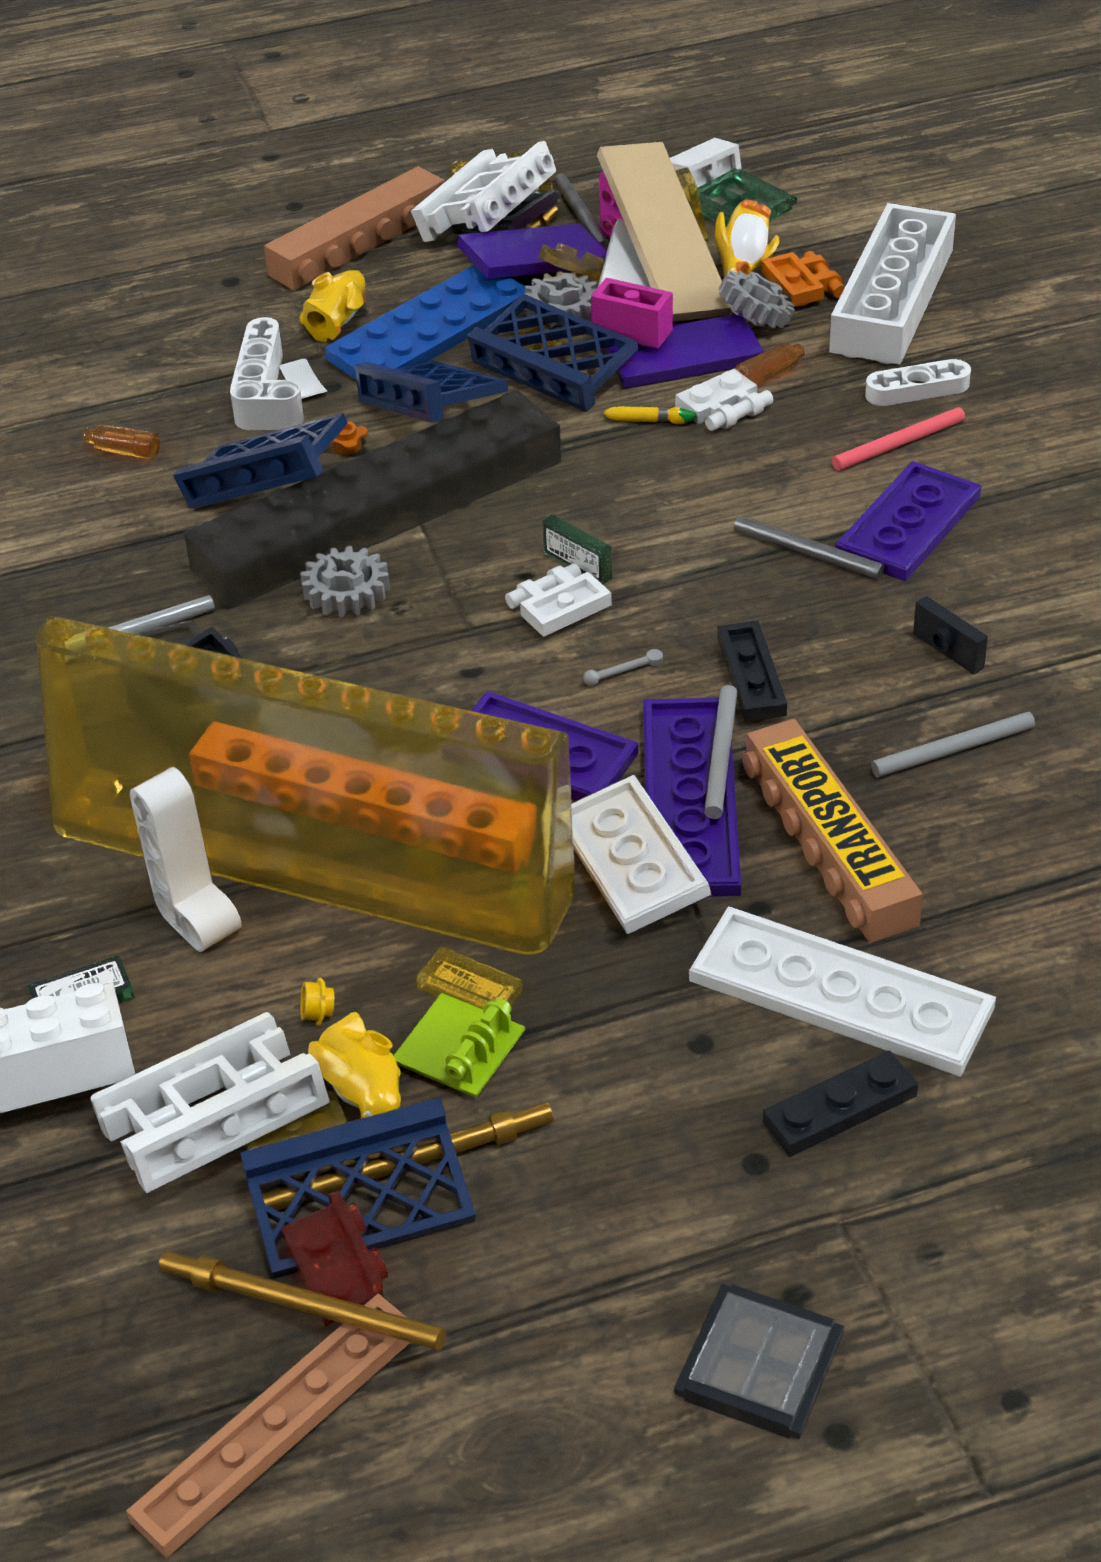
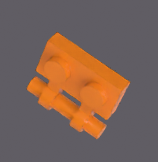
[761,251,845,307]

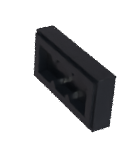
[913,596,988,675]

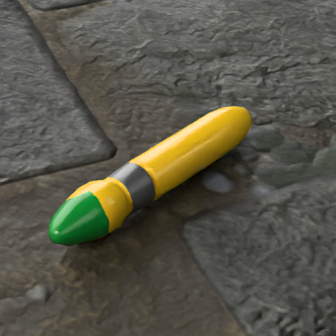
[604,406,696,424]

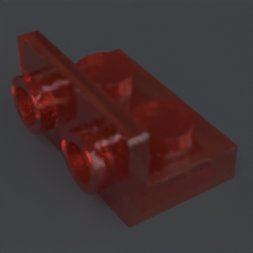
[281,1191,388,1326]

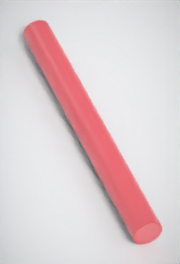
[832,407,965,471]

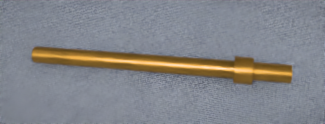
[262,1103,554,1211]
[159,1251,447,1350]

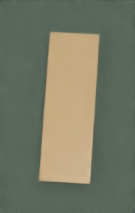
[597,142,732,321]

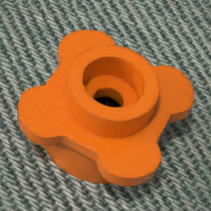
[329,421,368,455]

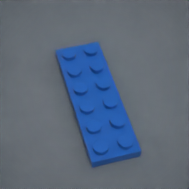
[325,265,525,381]

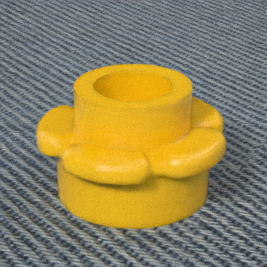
[300,978,334,1026]

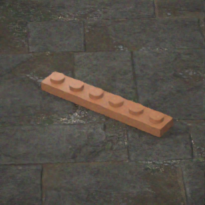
[126,1294,411,1558]

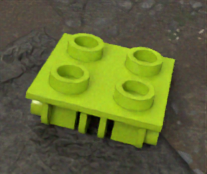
[394,993,525,1098]

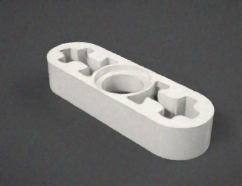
[865,359,971,406]

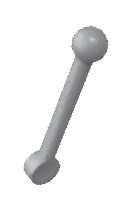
[583,649,663,686]

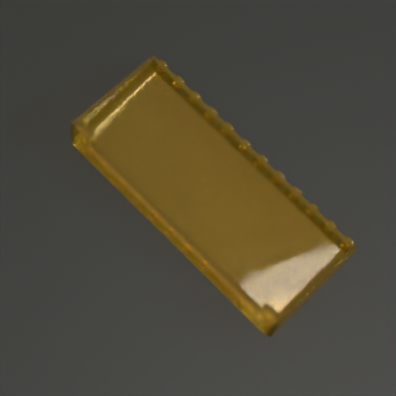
[36,615,575,955]

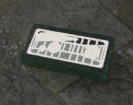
[542,514,612,585]
[28,955,135,1004]

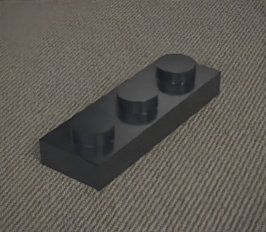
[717,620,788,722]
[763,1050,918,1157]

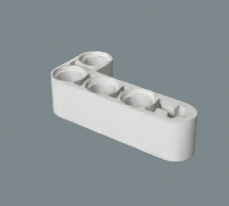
[230,317,304,430]
[129,767,242,952]

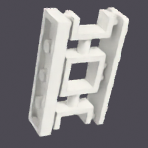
[411,141,556,242]
[91,1012,330,1193]

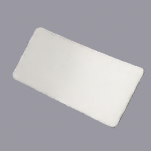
[279,359,327,398]

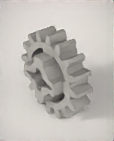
[524,271,597,328]
[719,271,795,328]
[301,546,390,617]

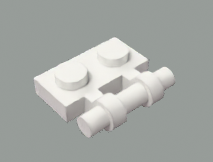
[675,368,773,431]
[505,563,612,637]

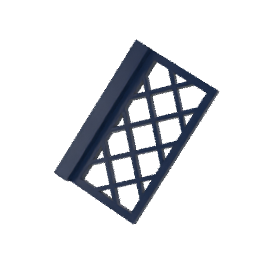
[467,294,638,412]
[355,361,508,423]
[173,413,348,509]
[240,1097,476,1279]

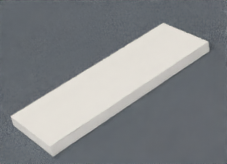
[689,906,996,1077]

